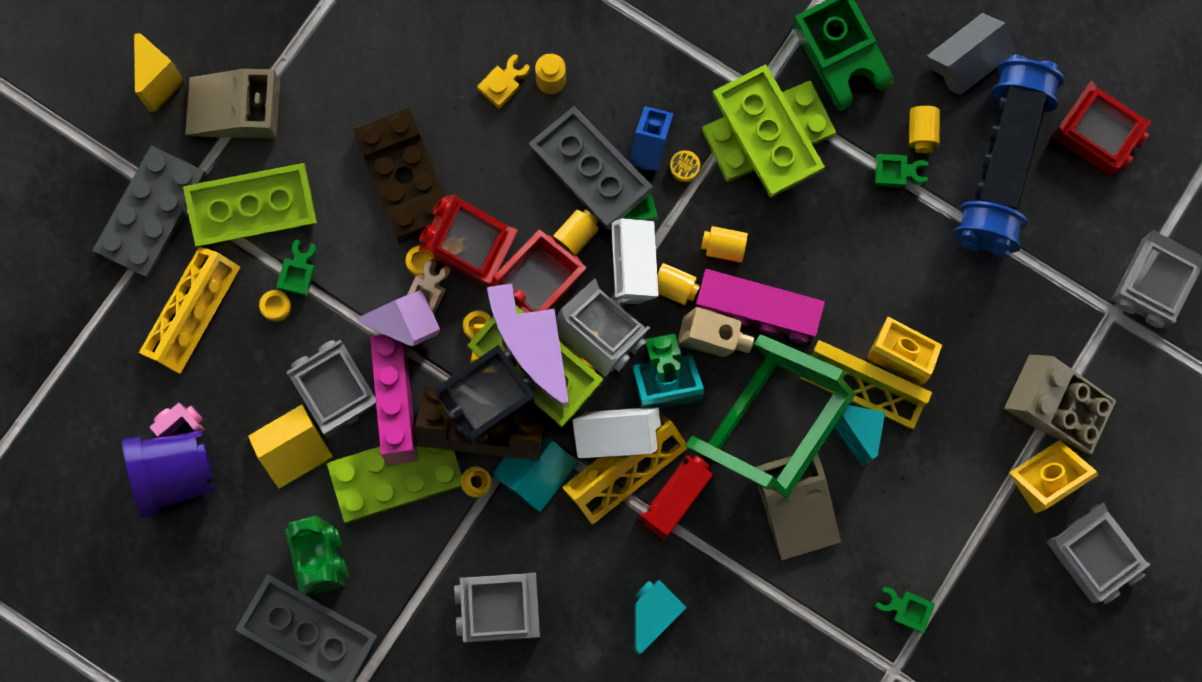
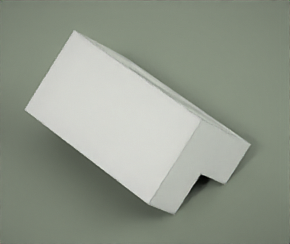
[611,218,658,304]
[573,407,661,458]

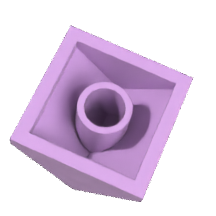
[358,290,440,346]

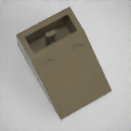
[185,69,280,139]
[1004,354,1116,455]
[756,453,841,561]

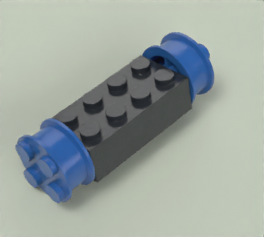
[954,55,1064,258]

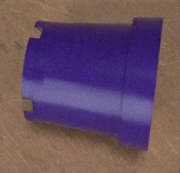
[122,430,216,519]

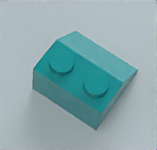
[634,580,687,655]

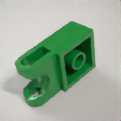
[792,0,893,111]
[285,516,349,595]

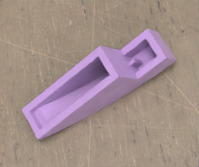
[487,284,569,408]

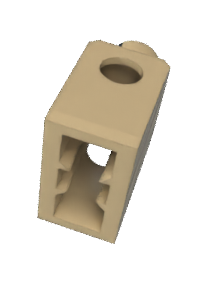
[677,307,754,357]

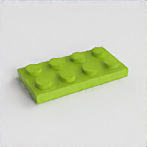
[712,64,825,198]
[702,80,836,183]
[183,163,317,247]
[467,305,603,428]
[327,446,462,523]

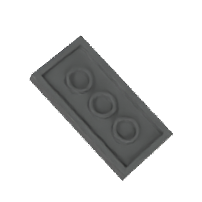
[529,106,654,230]
[92,145,207,279]
[235,574,379,682]

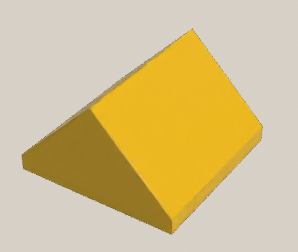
[134,33,185,112]
[866,317,942,387]
[248,404,334,489]
[1009,440,1098,514]

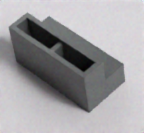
[926,13,1016,95]

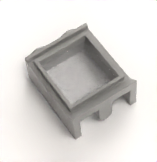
[1111,230,1202,329]
[556,278,650,377]
[287,340,377,439]
[1046,503,1150,604]
[454,572,540,643]

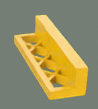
[139,246,240,374]
[800,340,932,430]
[562,411,688,525]

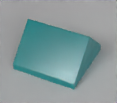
[632,354,704,409]
[835,405,885,467]
[491,435,578,513]

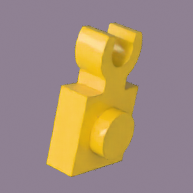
[477,54,530,109]

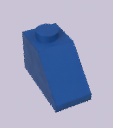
[629,106,673,171]

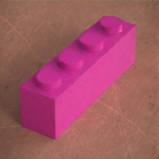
[695,269,825,344]
[370,334,418,465]

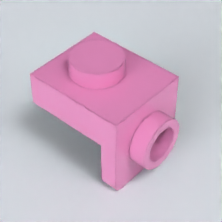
[150,403,204,437]

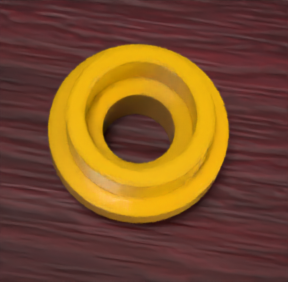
[461,466,492,498]

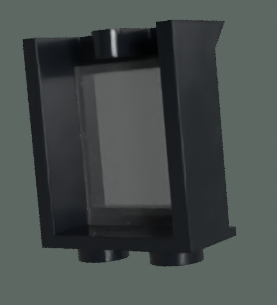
[435,345,536,446]

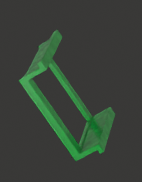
[685,334,856,499]

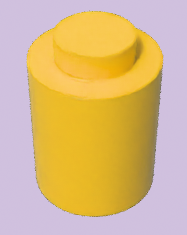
[535,54,566,94]
[909,106,940,153]
[552,209,599,255]
[701,226,748,263]
[657,263,700,305]

